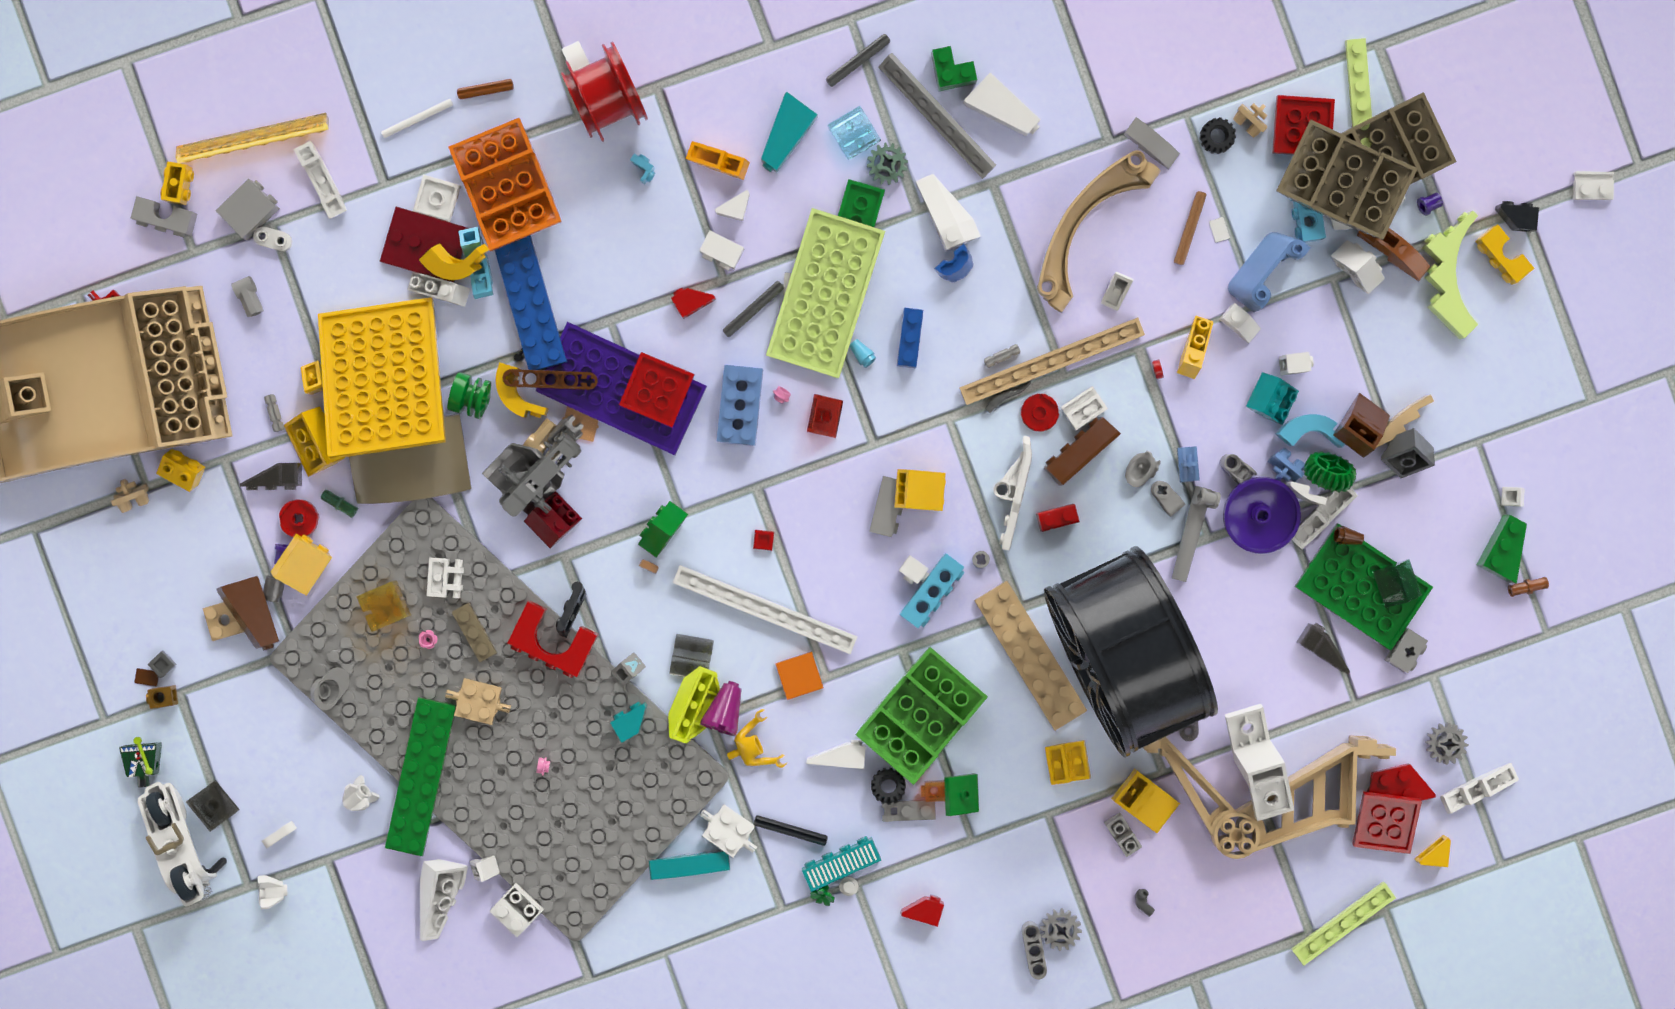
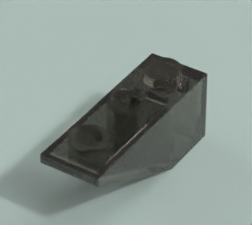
[240,463,302,490]

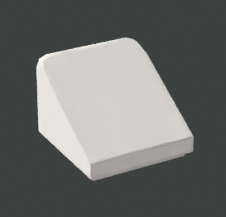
[1501,487,1525,507]

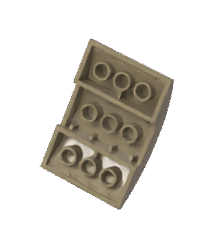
[1341,92,1457,184]
[1276,120,1418,240]
[349,414,472,504]

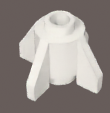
[342,775,380,811]
[258,875,288,910]

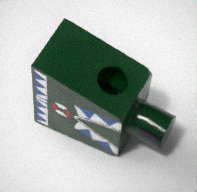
[119,742,162,787]

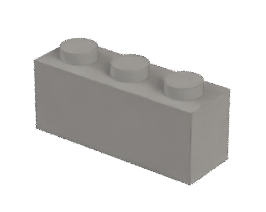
[869,476,903,537]

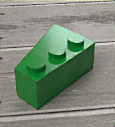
[1476,514,1527,584]

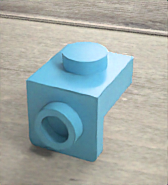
[630,154,655,185]

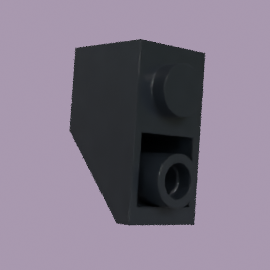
[1495,201,1539,233]

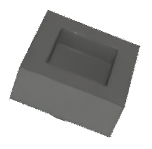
[147,651,177,678]

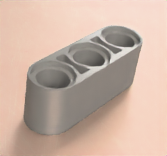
[1021,921,1047,980]

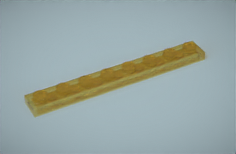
[176,113,329,163]

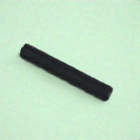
[754,815,828,846]

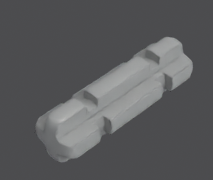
[984,344,1021,368]
[264,394,284,432]

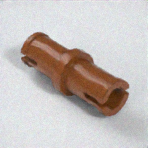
[1507,577,1549,597]

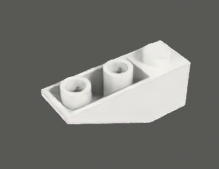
[407,272,470,307]

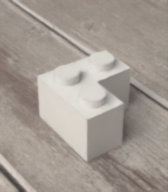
[1331,240,1385,294]

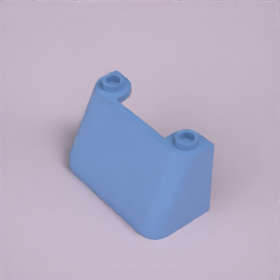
[1228,232,1311,312]

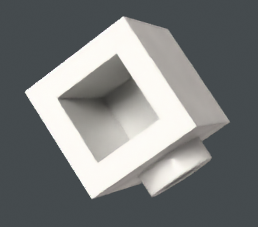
[899,555,929,584]

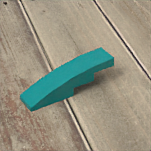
[648,851,730,880]

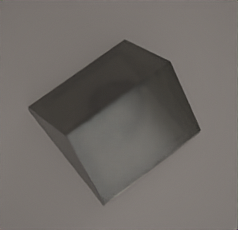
[186,780,240,832]

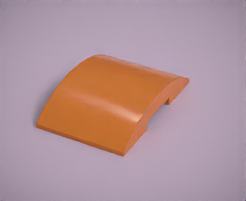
[448,118,562,251]

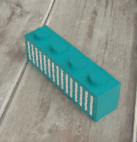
[802,836,882,892]

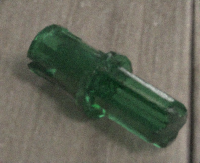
[321,489,359,518]

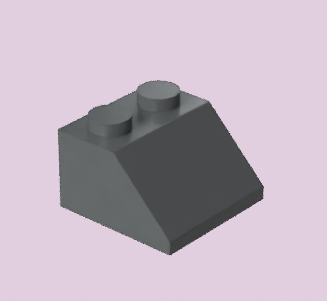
[1381,428,1435,478]

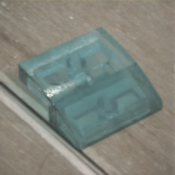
[827,106,881,160]

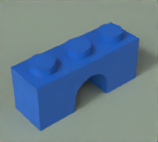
[897,307,924,369]

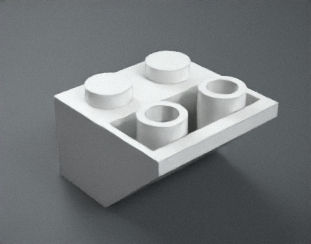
[489,883,544,937]

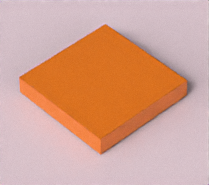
[775,651,824,700]

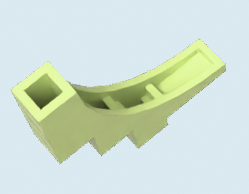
[1422,211,1478,340]

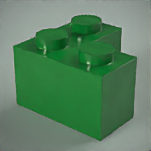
[931,46,977,92]
[638,501,688,558]

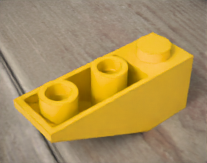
[1177,316,1213,379]

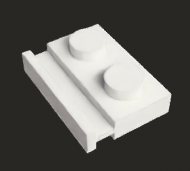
[1573,171,1614,200]
[1060,386,1108,430]

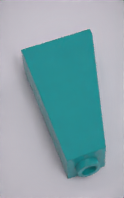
[761,92,818,173]

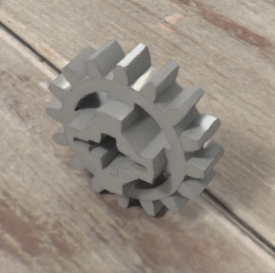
[1425,722,1469,765]
[1040,908,1082,951]

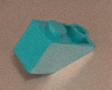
[610,701,647,743]

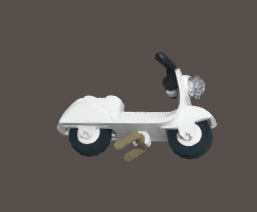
[138,782,227,906]

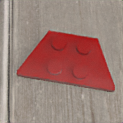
[1367,763,1436,801]

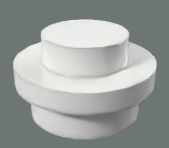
[839,876,858,896]

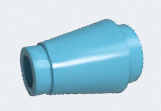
[849,339,876,368]

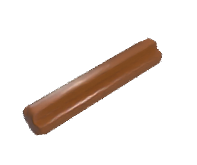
[457,79,514,99]

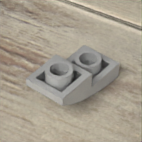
[1104,812,1142,857]

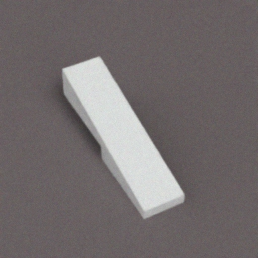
[1292,488,1358,549]

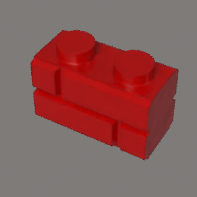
[1036,504,1080,532]

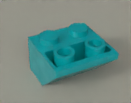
[1246,372,1299,425]

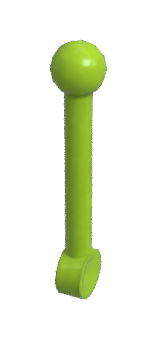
[133,737,153,775]

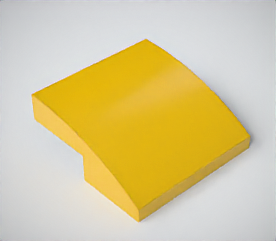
[1045,740,1091,785]

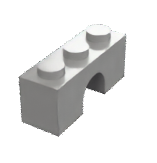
[130,196,198,238]

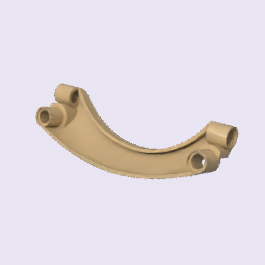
[1037,150,1161,313]

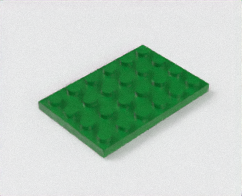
[1294,523,1433,651]

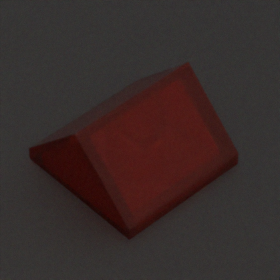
[807,394,843,438]

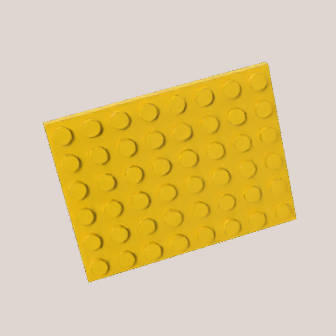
[318,297,446,459]

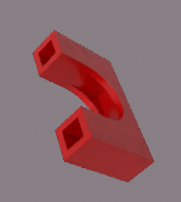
[507,601,599,678]

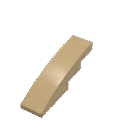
[1376,394,1434,448]

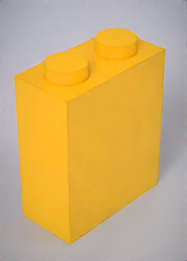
[894,469,946,511]
[270,534,332,596]

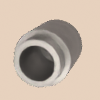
[263,574,285,602]

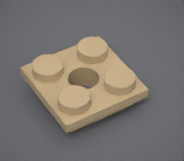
[202,602,244,641]

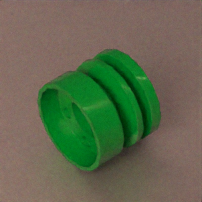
[447,372,492,419]

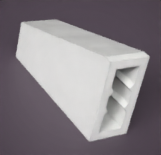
[963,72,1041,136]

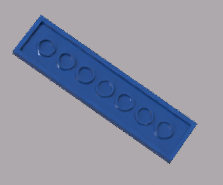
[495,235,567,370]

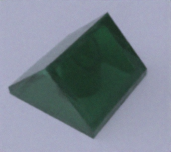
[1372,559,1422,608]

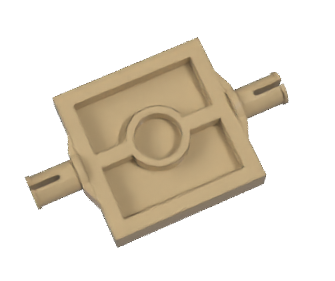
[445,678,511,725]

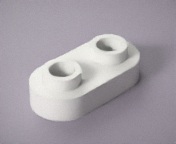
[253,227,293,252]

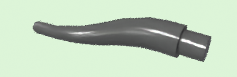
[985,381,1031,413]

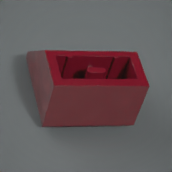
[524,491,583,549]

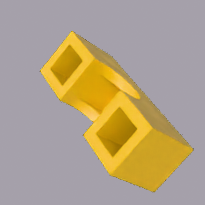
[1475,224,1535,285]

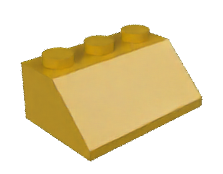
[284,406,345,477]

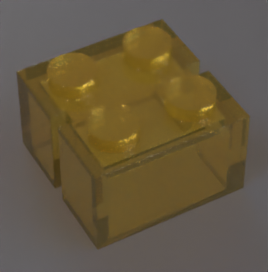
[356,580,412,632]

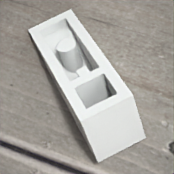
[806,740,866,769]

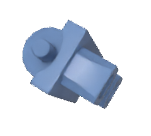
[1177,446,1200,482]
[1268,448,1305,482]

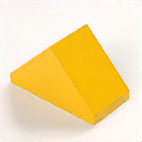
[301,360,323,395]
[1414,835,1451,867]

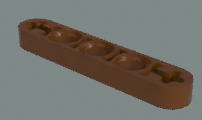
[502,369,598,390]

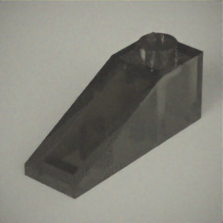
[1296,622,1350,675]

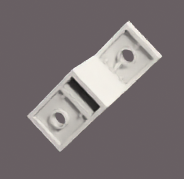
[1224,704,1294,821]

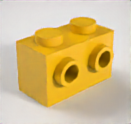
[160,161,194,206]
[156,449,206,492]

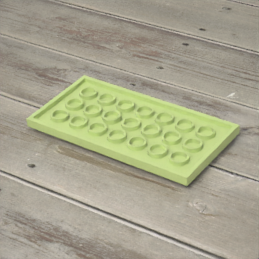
[766,208,885,378]

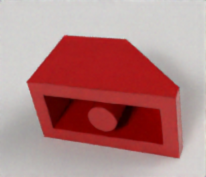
[671,288,716,319]
[900,895,944,927]

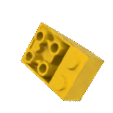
[1111,768,1180,833]

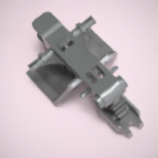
[482,414,584,517]

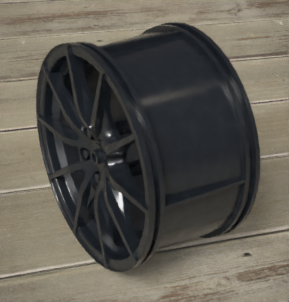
[1044,546,1218,758]

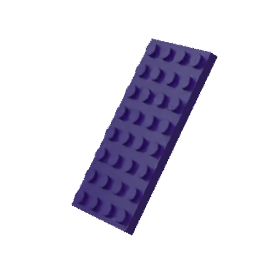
[535,322,707,455]

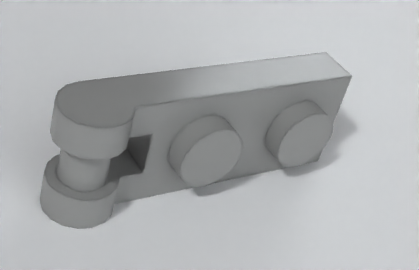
[882,799,936,822]

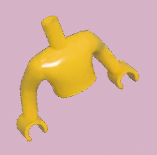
[727,709,788,768]

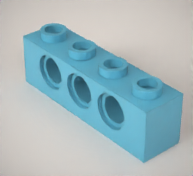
[1290,199,1326,243]
[899,553,965,629]

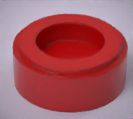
[1152,359,1164,379]

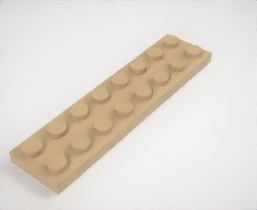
[974,580,1087,731]

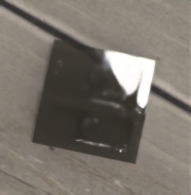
[669,634,714,677]

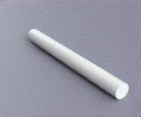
[381,99,453,138]

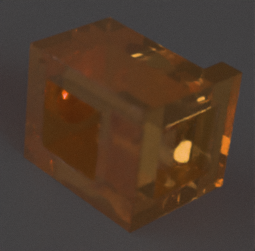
[921,780,945,802]

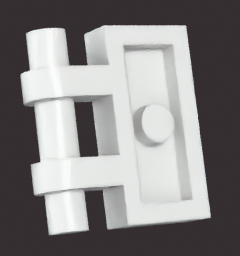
[427,557,464,598]

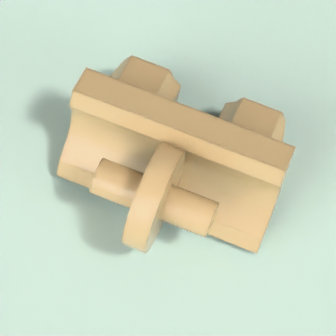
[1233,103,1268,138]
[111,479,149,513]

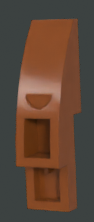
[1357,228,1430,281]

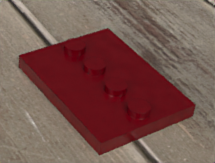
[380,206,470,283]

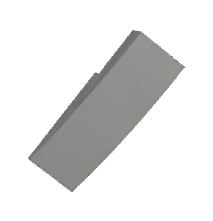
[1123,117,1180,170]

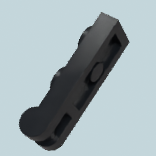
[556,581,586,638]

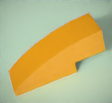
[685,141,750,180]

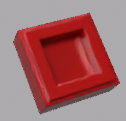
[753,530,774,551]

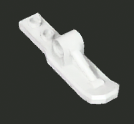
[993,436,1032,551]

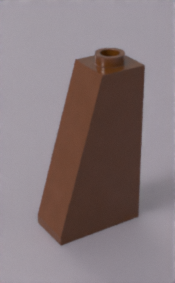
[216,576,279,651]

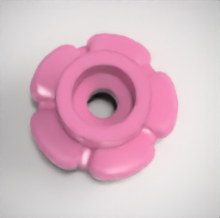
[773,386,791,403]
[419,630,438,649]
[536,757,550,776]

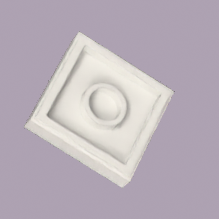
[413,174,461,222]

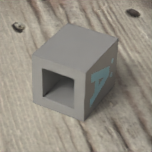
[611,652,646,686]

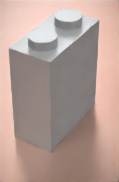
[215,178,280,240]

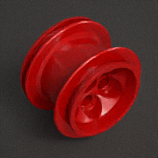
[561,41,648,142]

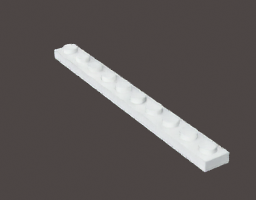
[673,565,858,655]

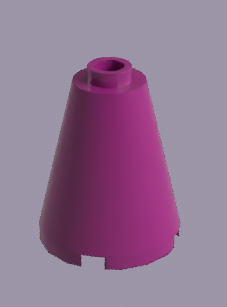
[700,681,742,736]

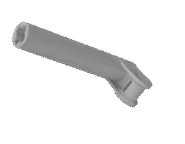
[1172,486,1221,582]

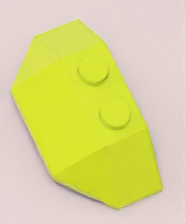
[668,666,720,744]

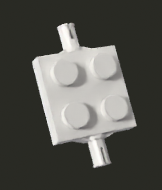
[699,804,757,858]

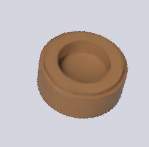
[639,559,659,574]

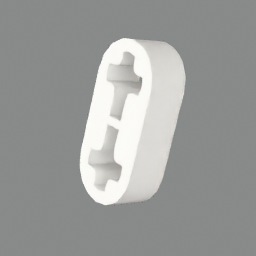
[261,821,297,849]

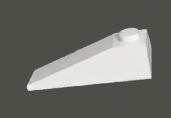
[916,174,981,252]
[420,859,468,941]

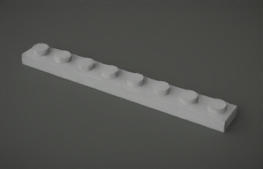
[878,53,996,179]

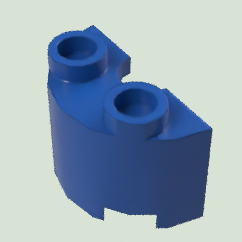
[934,244,973,283]

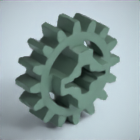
[867,142,908,185]

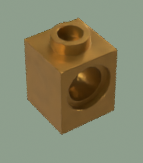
[146,685,178,709]

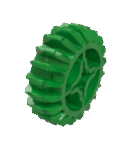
[1304,451,1357,493]

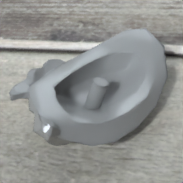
[1125,451,1161,487]

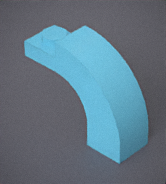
[459,227,494,299]
[1275,414,1345,448]

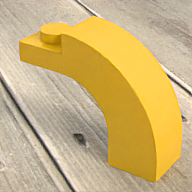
[419,244,490,280]
[496,362,549,418]

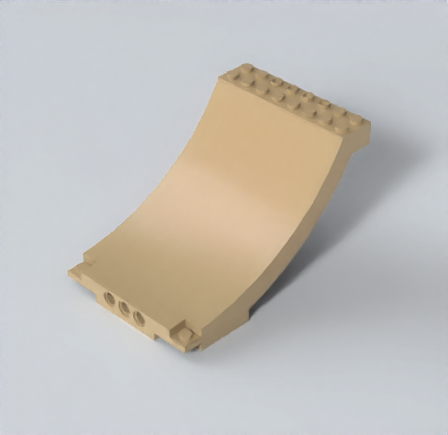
[0,286,233,483]

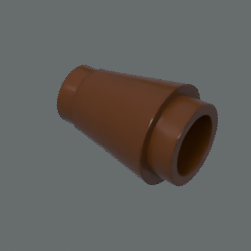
[1333,526,1364,545]

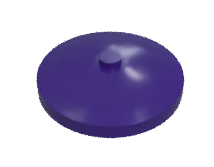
[1223,477,1301,554]

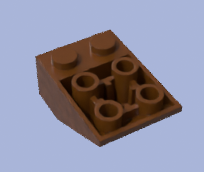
[1333,393,1390,458]

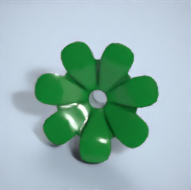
[810,885,835,906]

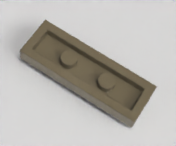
[452,602,498,662]

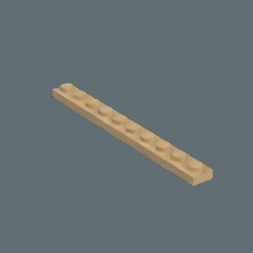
[959,317,1145,405]

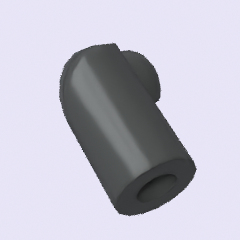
[1135,889,1155,917]

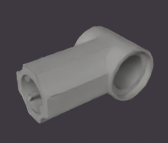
[231,276,264,317]

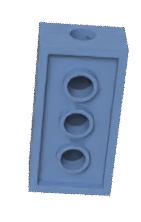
[717,365,764,446]

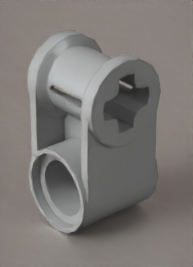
[1220,454,1257,484]
[1151,481,1186,517]

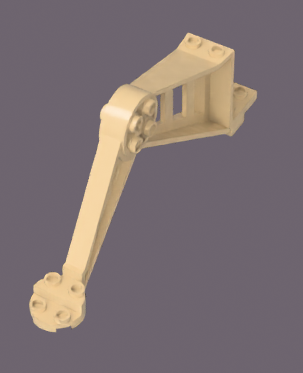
[1143,735,1396,859]

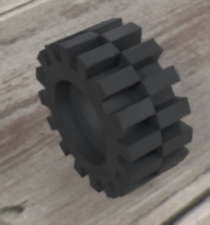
[1199,117,1236,154]
[871,767,906,805]

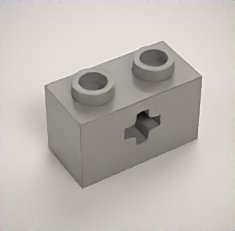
[1384,628,1428,673]

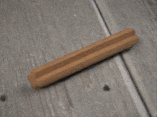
[1174,191,1207,265]

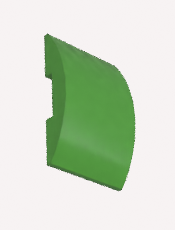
[855,647,988,785]

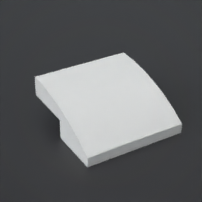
[1283,482,1327,505]

